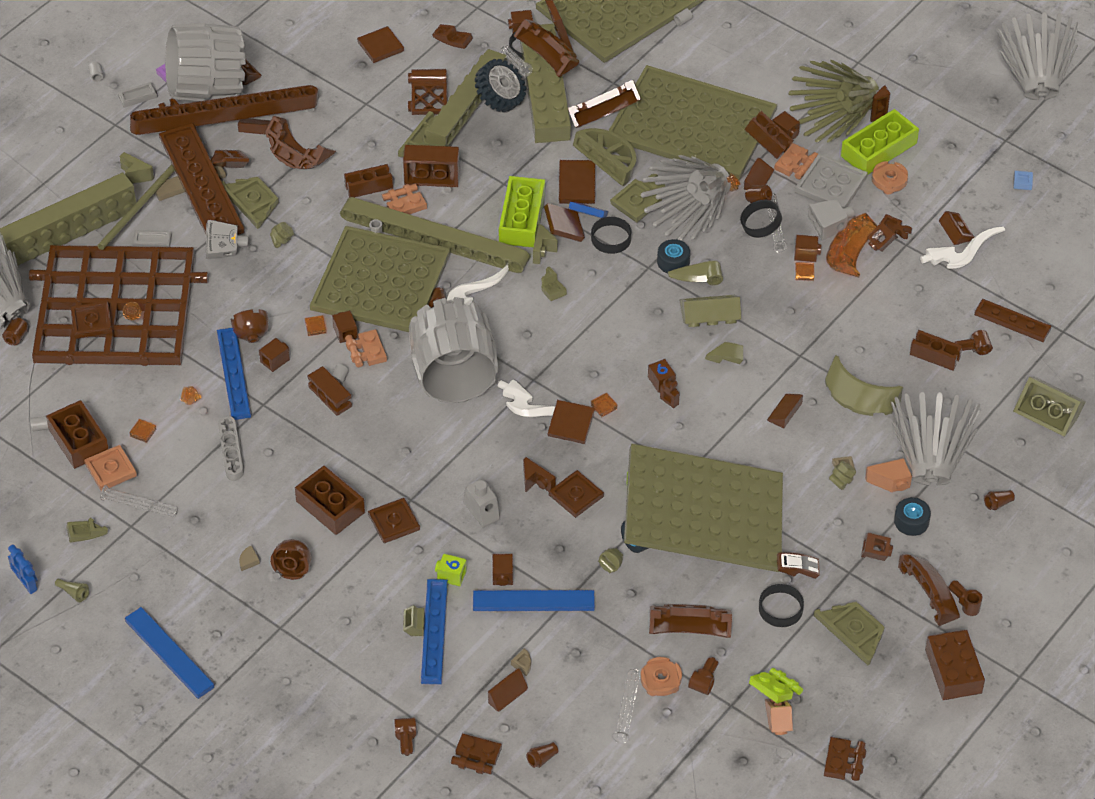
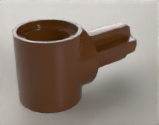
[954,330,993,355]
[948,581,983,616]
[688,657,719,695]
[394,717,416,756]

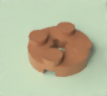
[872,161,908,194]
[641,657,682,696]

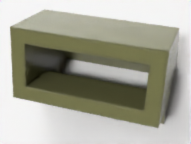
[403,605,424,636]

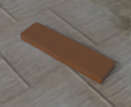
[974,298,1051,342]

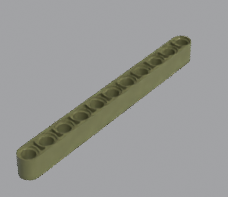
[340,197,530,273]

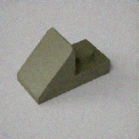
[119,152,154,184]
[533,224,558,264]

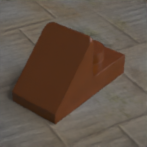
[523,457,556,492]

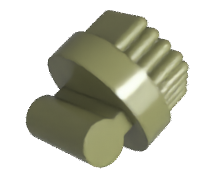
[270,222,294,248]
[829,461,856,490]
[598,548,623,573]

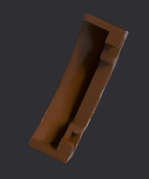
[514,19,579,77]
[568,80,641,128]
[265,116,336,169]
[898,554,960,626]
[649,604,732,638]

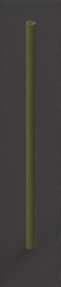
[97,138,202,250]

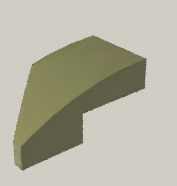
[541,266,567,301]
[705,342,743,364]
[66,518,108,542]

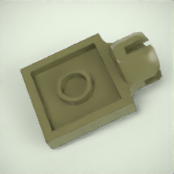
[610,174,665,223]

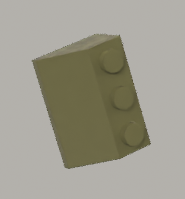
[679,294,741,327]
[1013,377,1086,437]

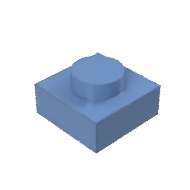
[1014,171,1033,190]

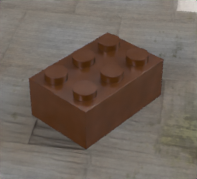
[403,145,460,187]
[46,400,109,469]
[295,466,365,535]
[925,630,985,700]

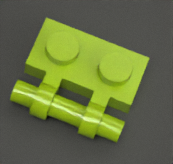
[749,668,803,703]

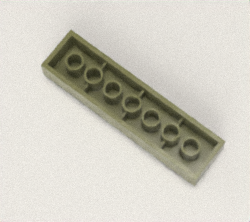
[520,23,571,143]
[0,172,136,265]

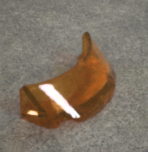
[826,213,877,278]

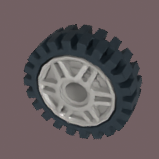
[474,59,526,112]

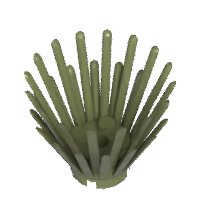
[788,60,879,143]

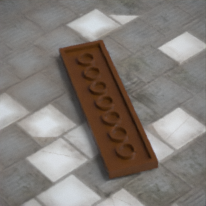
[159,123,244,235]

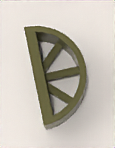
[573,128,636,186]

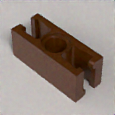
[744,111,794,159]
[344,164,393,198]
[910,330,963,371]
[307,366,352,416]

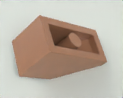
[865,458,912,492]
[765,699,793,735]

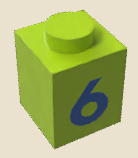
[435,554,467,586]

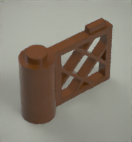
[408,69,447,115]

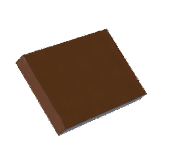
[545,0,573,51]
[559,160,595,204]

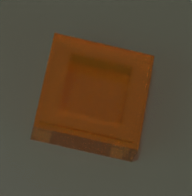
[795,262,814,281]
[305,315,326,336]
[591,393,618,417]
[129,419,157,443]

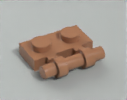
[774,143,818,179]
[382,184,427,214]
[345,329,387,367]

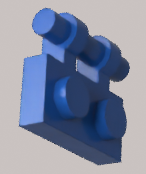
[8,544,38,594]

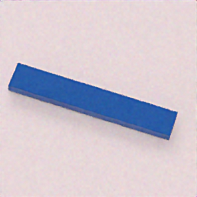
[217,328,251,420]
[421,579,448,684]
[473,590,594,611]
[125,607,214,699]

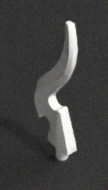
[920,227,1005,269]
[447,264,509,305]
[498,380,555,417]

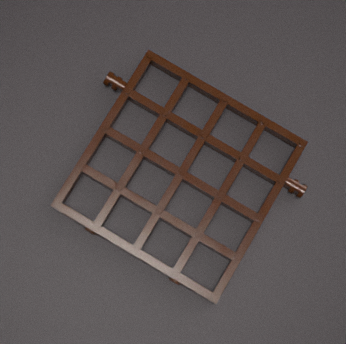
[29,245,208,366]

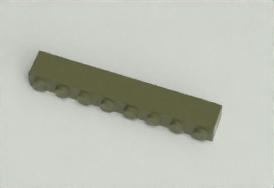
[425,49,507,146]

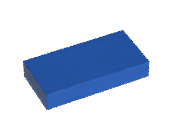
[569,202,608,218]

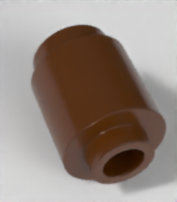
[745,185,772,203]
[2,318,28,346]

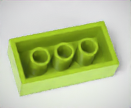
[841,109,919,175]
[499,176,545,248]

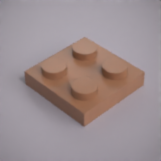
[84,445,137,491]

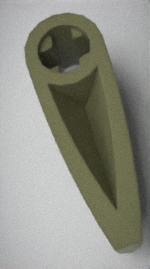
[668,261,723,285]

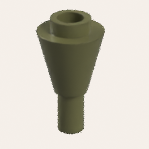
[55,578,89,603]

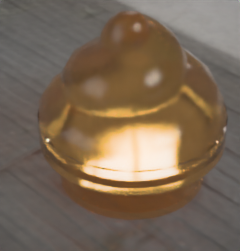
[726,173,741,192]
[122,302,142,321]
[181,386,202,405]

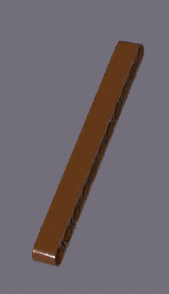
[130,85,318,135]

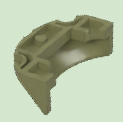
[825,355,903,416]

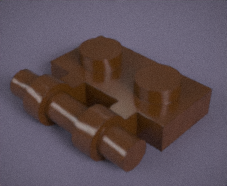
[451,733,502,775]
[824,737,867,781]

